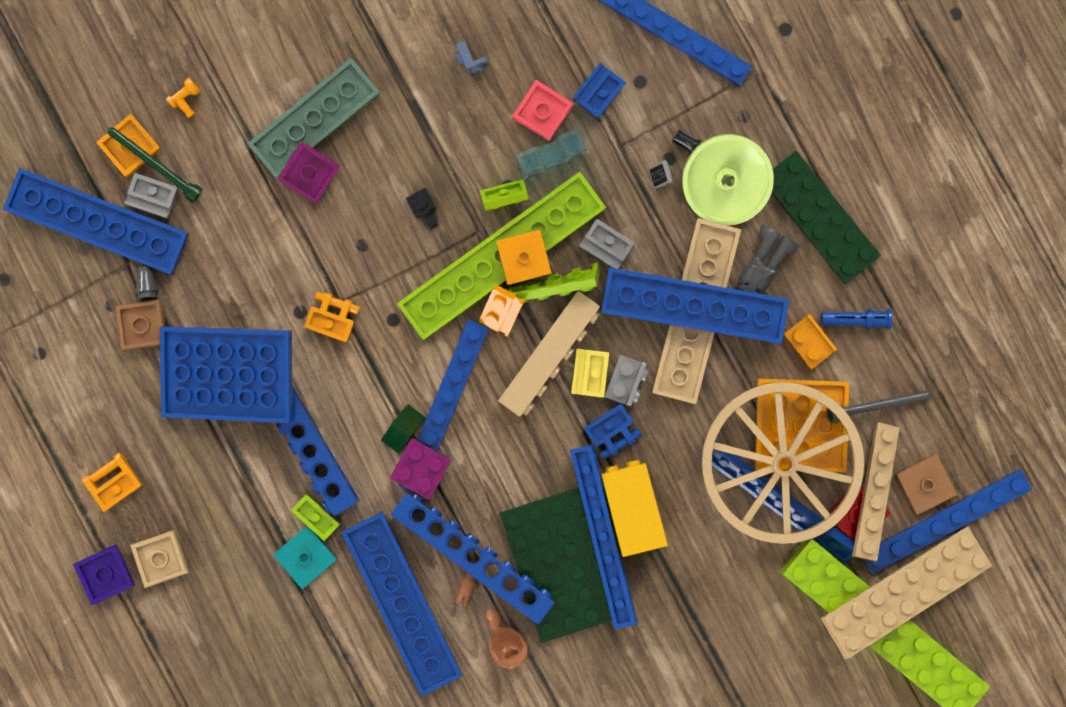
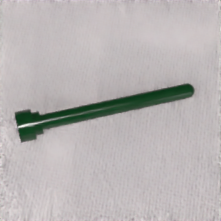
[108,127,203,203]

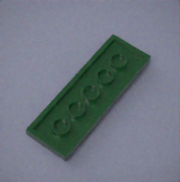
[771,151,881,284]

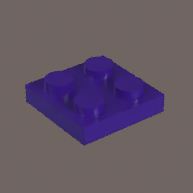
[73,544,135,605]

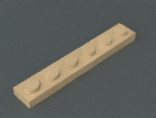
[852,422,900,561]

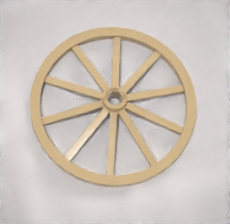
[702,382,864,544]

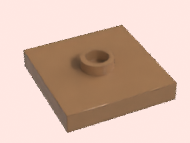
[115,299,165,351]
[895,454,957,515]

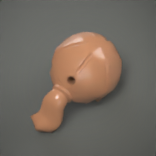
[484,608,528,669]

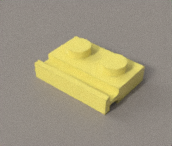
[571,349,609,398]

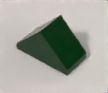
[381,404,426,454]

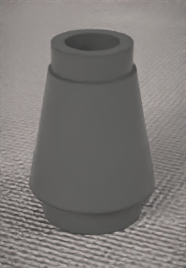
[135,266,159,301]

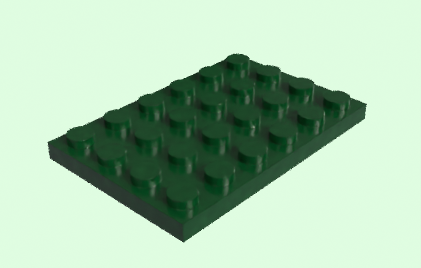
[500,487,612,643]

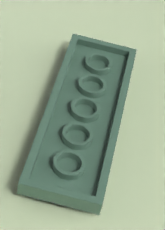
[247,58,381,178]

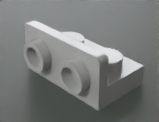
[604,355,648,406]

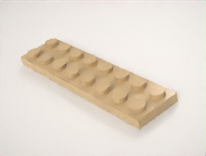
[652,218,742,404]
[821,526,992,659]

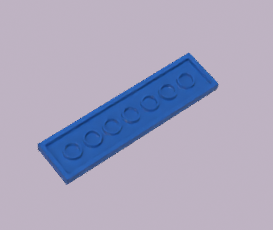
[3,168,189,275]
[601,267,789,344]
[341,511,463,696]

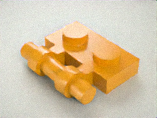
[304,292,360,343]

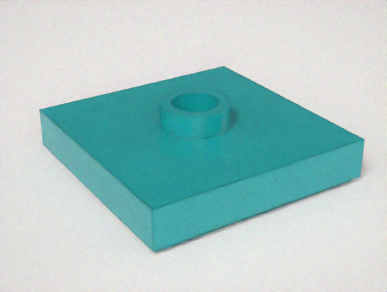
[273,526,337,589]

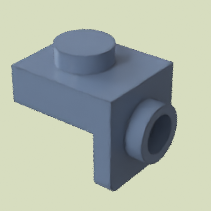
[455,41,488,74]

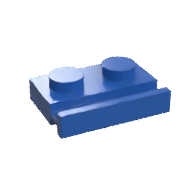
[572,63,626,119]

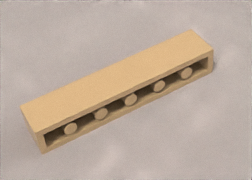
[498,291,601,417]

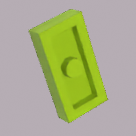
[480,179,529,211]
[291,493,341,541]

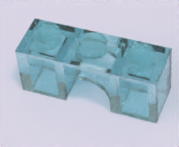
[515,128,587,180]

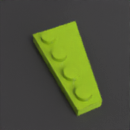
[508,262,601,303]

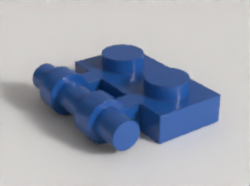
[584,403,642,460]

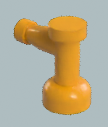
[166,77,201,119]

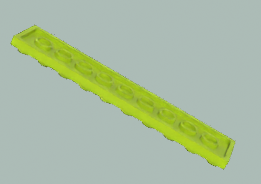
[397,172,606,340]

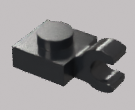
[406,188,438,230]

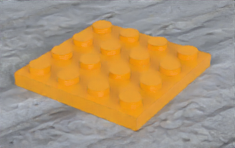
[755,379,849,473]

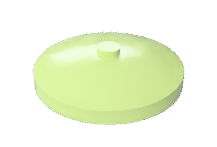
[682,134,774,225]

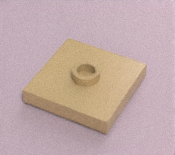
[130,530,189,588]

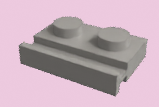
[124,173,179,219]
[579,219,635,269]

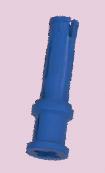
[821,309,892,329]

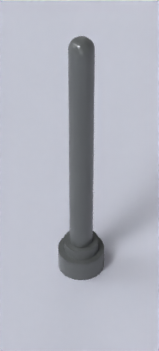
[827,391,931,424]

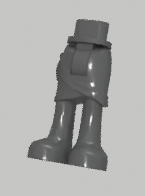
[738,225,800,294]

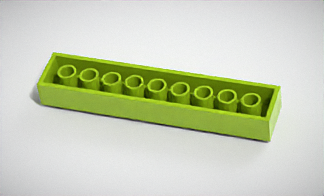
[779,539,990,707]

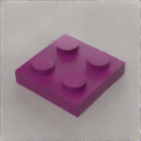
[276,141,340,204]
[390,438,452,500]

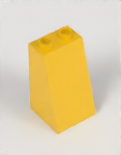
[601,460,668,557]

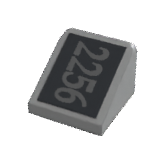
[649,160,673,189]

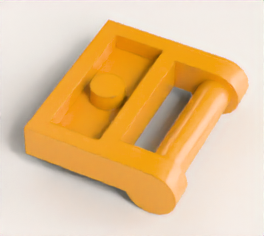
[82,452,143,512]

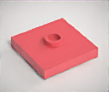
[512,79,574,142]

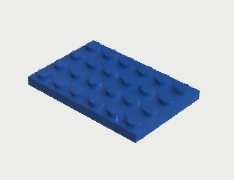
[160,326,293,423]

